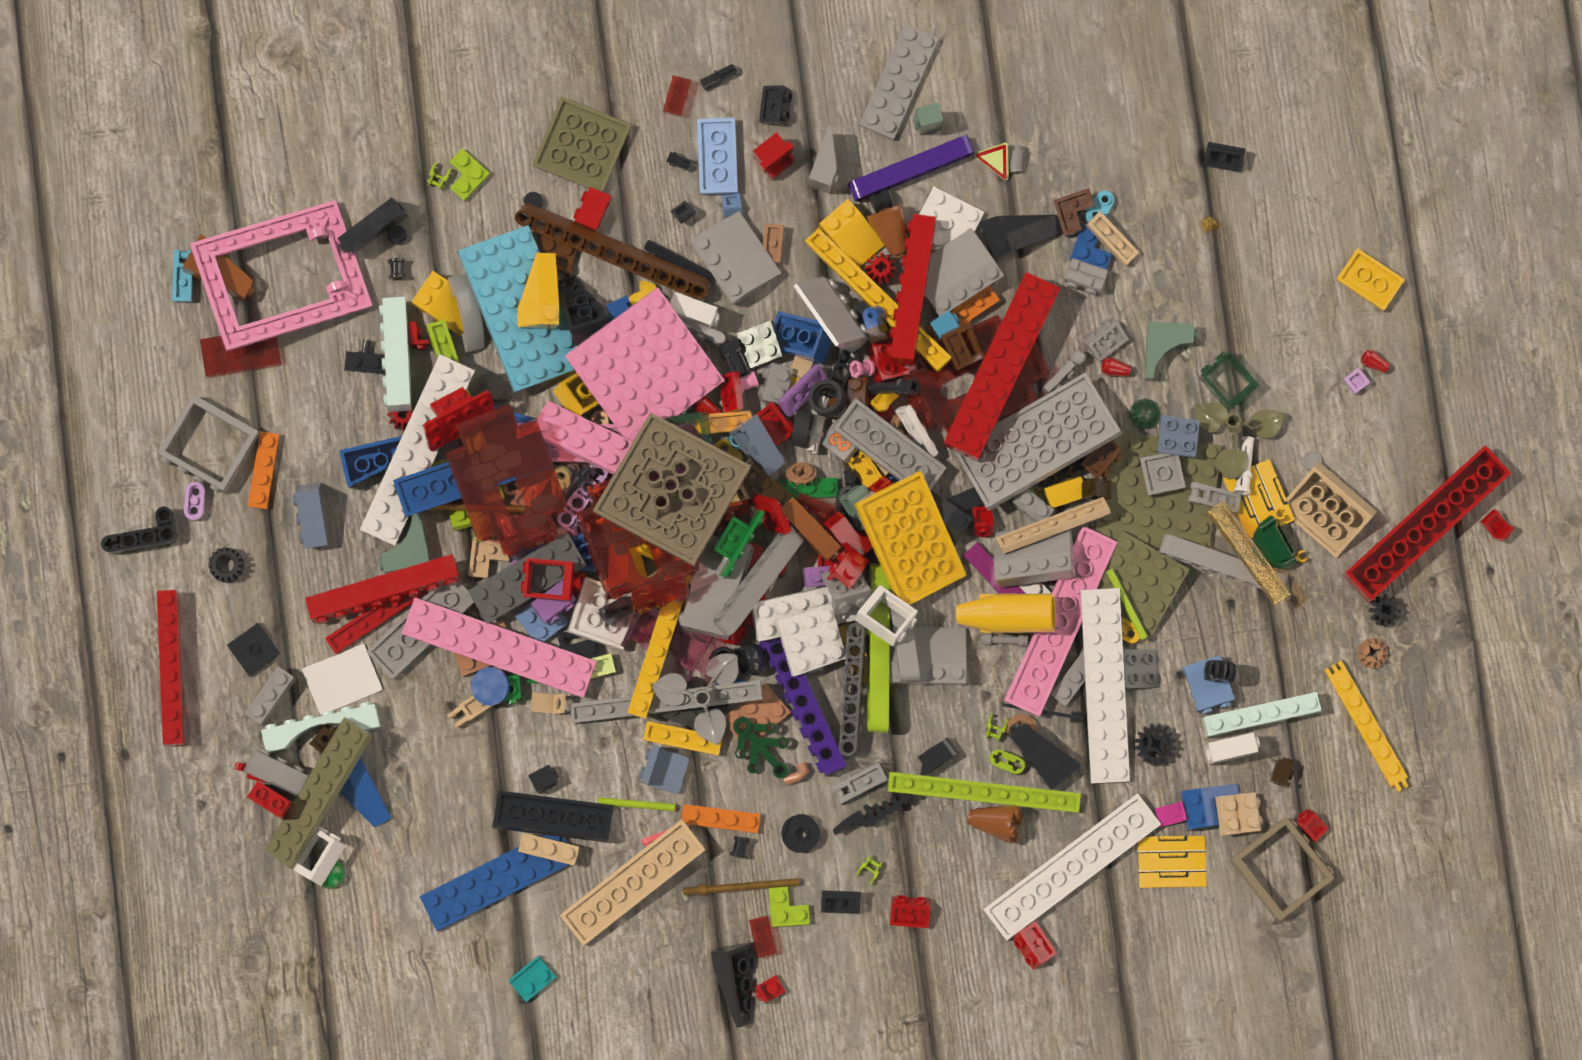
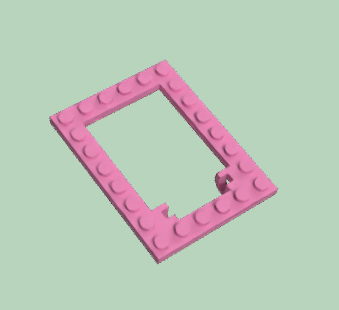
[190,200,373,352]

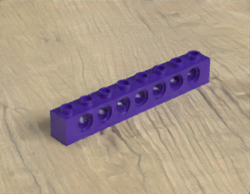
[759,637,847,777]

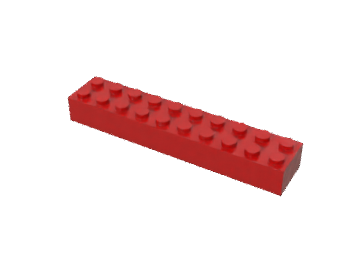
[943,272,1060,462]
[1342,445,1511,603]

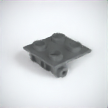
[1123,649,1159,690]

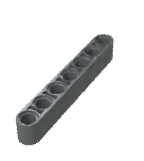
[839,623,867,756]

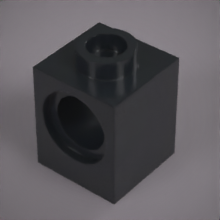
[528,765,559,794]

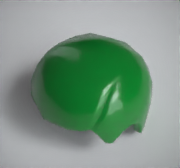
[319,860,345,889]

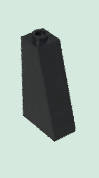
[337,197,409,255]
[1006,722,1081,790]

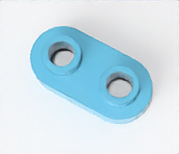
[1086,191,1114,223]

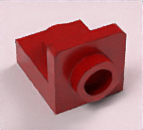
[409,322,430,351]
[972,506,994,537]
[1294,809,1329,842]
[754,975,785,1003]

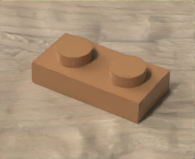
[763,223,784,263]

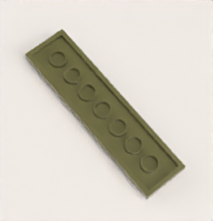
[265,717,373,869]

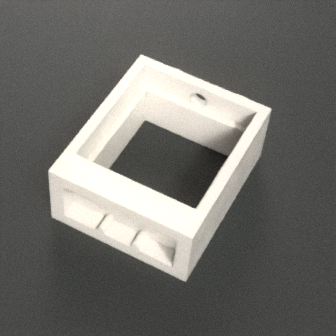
[670,292,720,329]
[855,585,918,646]
[1204,733,1260,765]
[293,826,346,886]

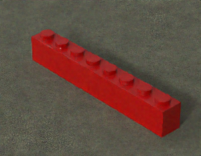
[887,214,936,366]
[305,554,461,624]
[157,590,185,747]

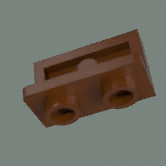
[1081,440,1123,479]

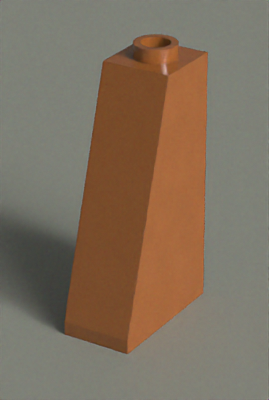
[182,234,255,302]
[781,497,841,561]

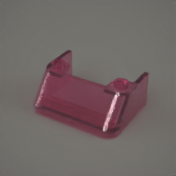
[620,598,714,682]

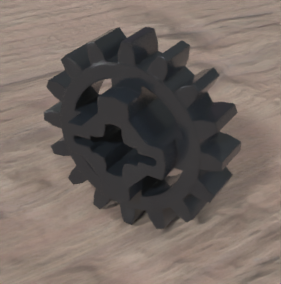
[1134,724,1176,765]

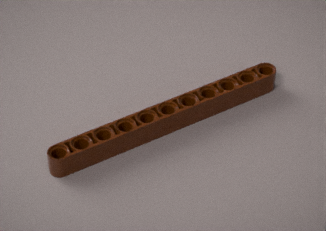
[515,203,711,300]

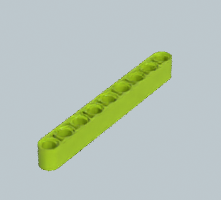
[867,564,890,733]

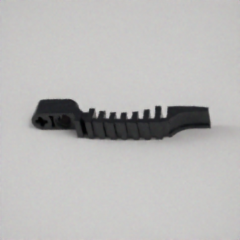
[833,737,959,835]

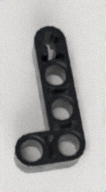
[101,506,178,555]

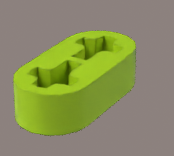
[989,749,1025,775]

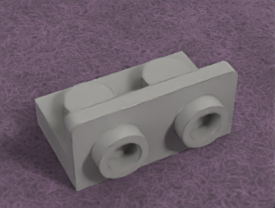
[1082,318,1129,362]

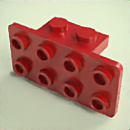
[423,387,496,451]

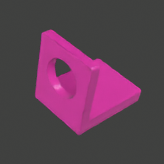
[1155,801,1187,827]

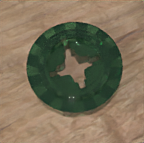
[1130,398,1160,429]

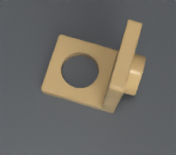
[531,692,566,714]

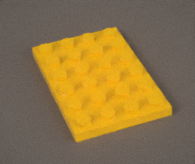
[854,471,966,605]

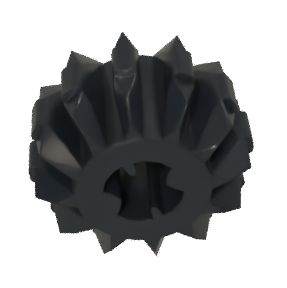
[1368,594,1402,627]
[1204,660,1237,684]

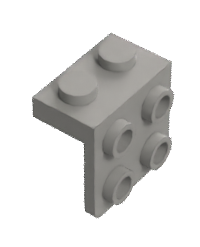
[822,571,871,615]

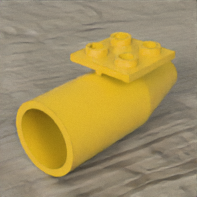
[956,593,1056,633]

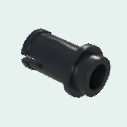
[666,151,691,171]

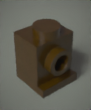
[1082,478,1111,501]
[309,726,336,754]
[1269,757,1295,788]

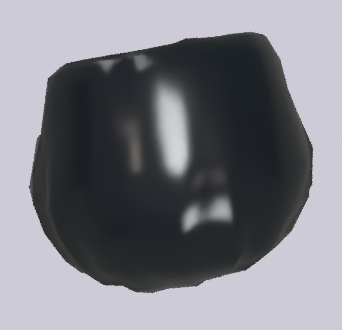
[734,642,765,675]

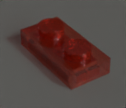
[663,75,691,117]
[797,493,836,520]
[749,915,777,958]

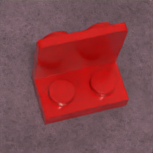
[866,339,917,382]

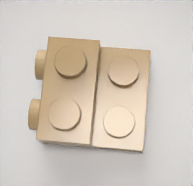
[1215,792,1263,836]

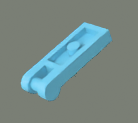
[172,250,193,302]

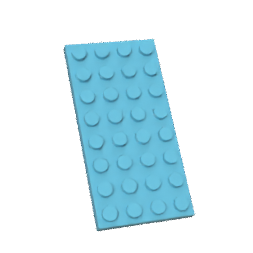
[457,225,577,393]

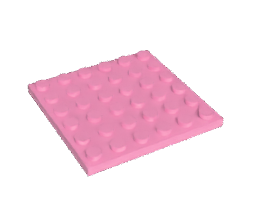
[564,288,725,441]

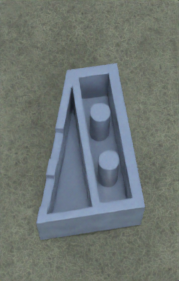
[729,414,785,475]
[293,482,329,548]

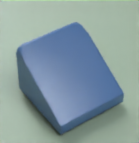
[722,193,743,218]

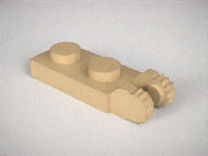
[447,696,494,728]

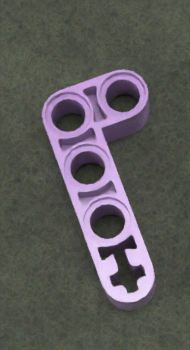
[558,466,609,536]

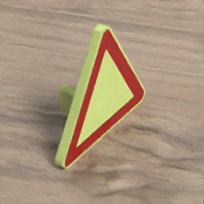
[974,143,1009,180]

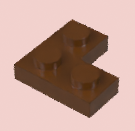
[1053,188,1096,237]
[829,377,869,419]

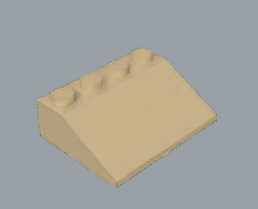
[1286,462,1377,558]

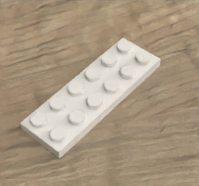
[751,587,860,641]

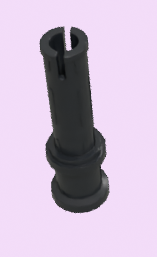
[868,378,920,396]

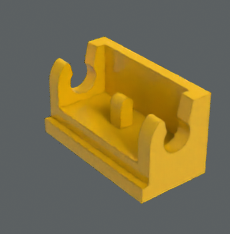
[848,451,882,492]
[1043,476,1083,508]

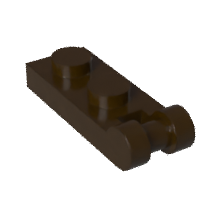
[744,460,792,506]

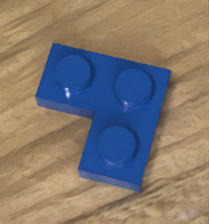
[1070,224,1112,269]

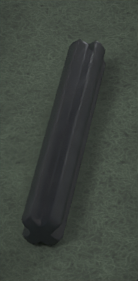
[644,240,713,281]

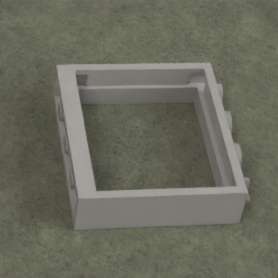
[157,394,260,493]

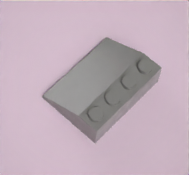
[690,211,782,305]
[925,228,1004,317]
[794,277,870,353]
[994,528,1076,588]
[889,627,966,685]

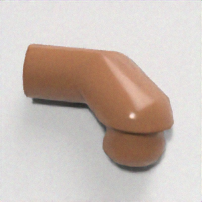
[783,762,810,785]

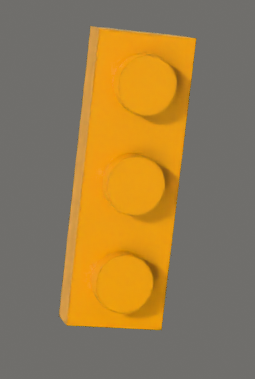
[694,410,752,435]

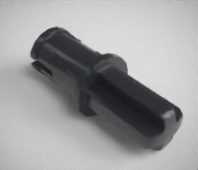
[699,64,737,90]

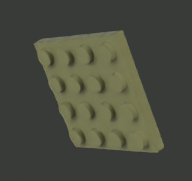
[532,96,632,192]
[1097,531,1190,636]

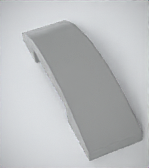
[448,274,484,352]

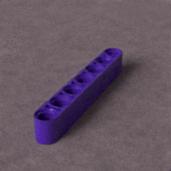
[847,135,975,202]

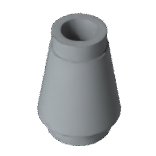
[1008,145,1023,173]

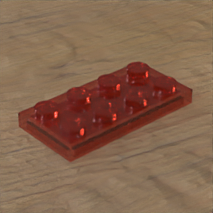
[200,336,282,378]

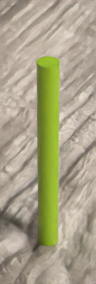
[1106,568,1148,640]
[598,797,675,812]

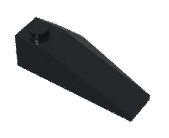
[979,214,1063,258]
[557,275,607,346]
[930,490,973,547]

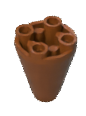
[968,805,1023,844]

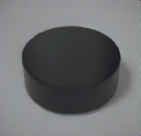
[524,192,543,208]

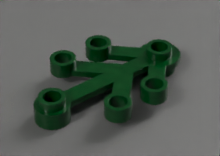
[733,716,788,779]

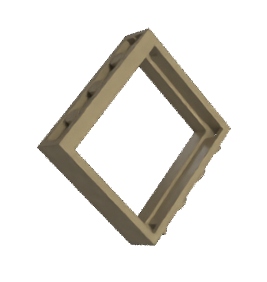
[1230,817,1335,922]

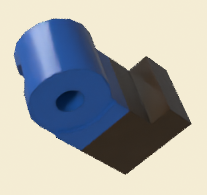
[863,306,891,344]

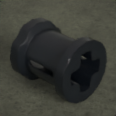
[388,258,406,280]
[729,836,750,859]

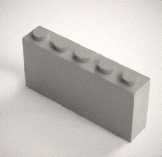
[679,535,754,640]

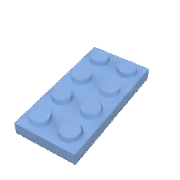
[697,118,738,195]

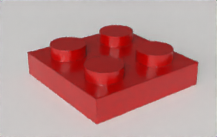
[750,494,792,535]

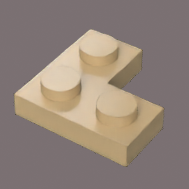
[468,538,511,579]

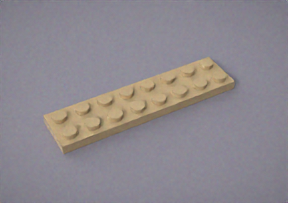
[560,819,706,946]

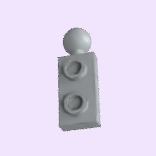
[1042,350,1086,394]

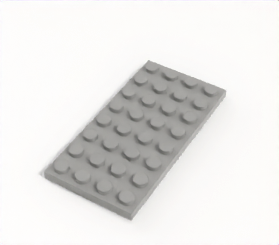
[954,373,1122,511]

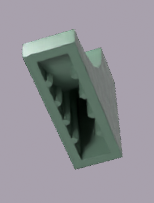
[1144,321,1198,381]
[379,512,430,574]

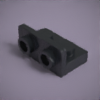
[759,85,792,127]

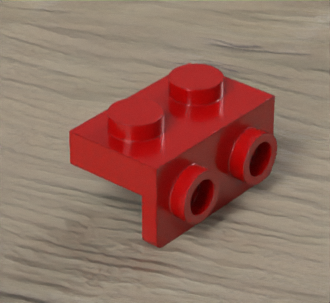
[755,401,794,447]
[826,547,869,589]

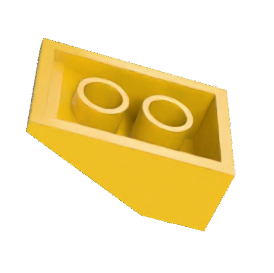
[819,199,884,268]
[412,271,480,337]
[553,373,600,417]

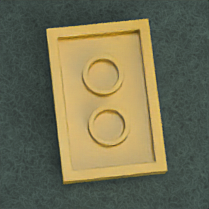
[1336,248,1405,311]

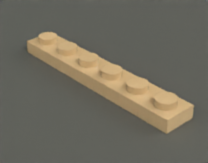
[995,497,1111,554]

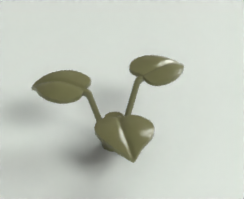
[1195,403,1285,480]

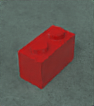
[573,187,611,232]

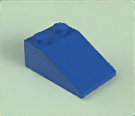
[774,311,832,365]
[1180,784,1239,831]

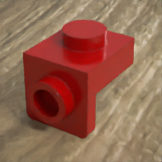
[1480,509,1514,541]

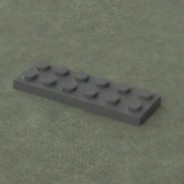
[468,532,587,624]

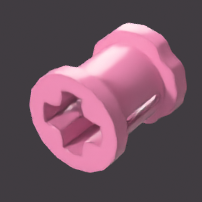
[850,359,875,378]
[740,371,759,393]

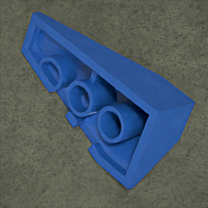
[340,757,392,827]

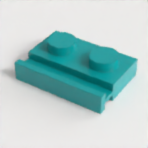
[508,956,556,1002]

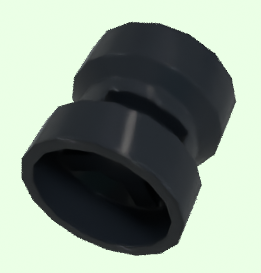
[868,189,893,213]

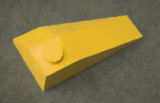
[517,253,559,329]

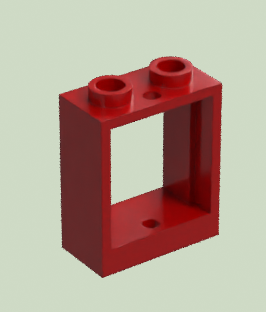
[521,558,575,601]
[247,781,294,820]

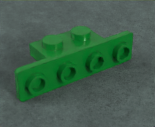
[712,510,764,578]

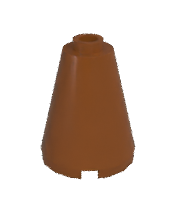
[867,203,908,258]

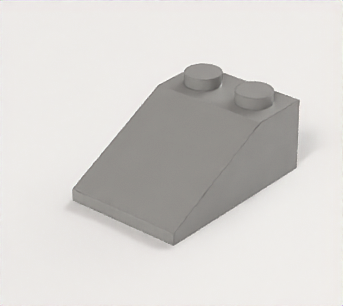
[809,126,839,194]

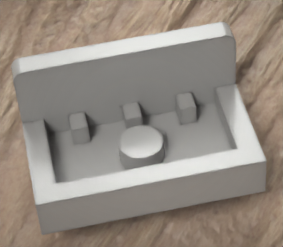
[758,363,793,405]

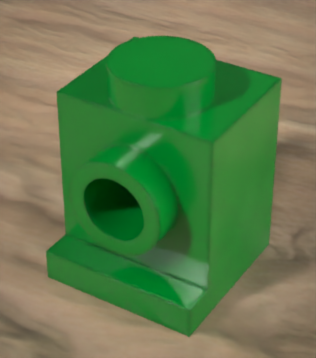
[503,675,522,704]

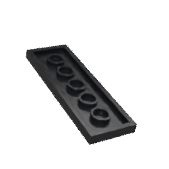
[493,791,614,843]

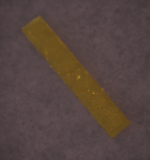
[1207,501,1291,606]

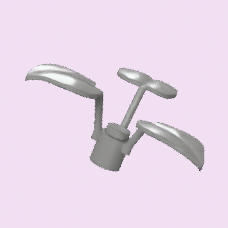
[652,653,738,745]

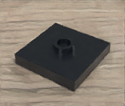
[227,623,280,677]

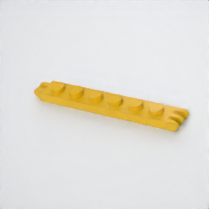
[1324,660,1408,792]

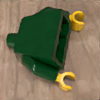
[1246,508,1307,569]

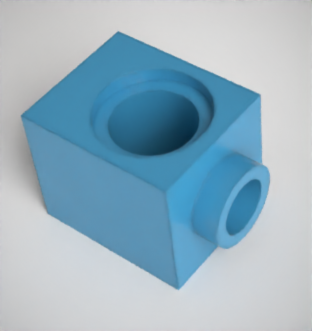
[929,311,960,342]

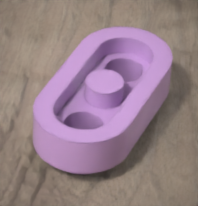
[184,482,206,521]

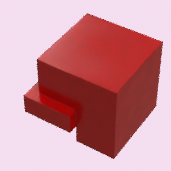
[753,132,795,180]

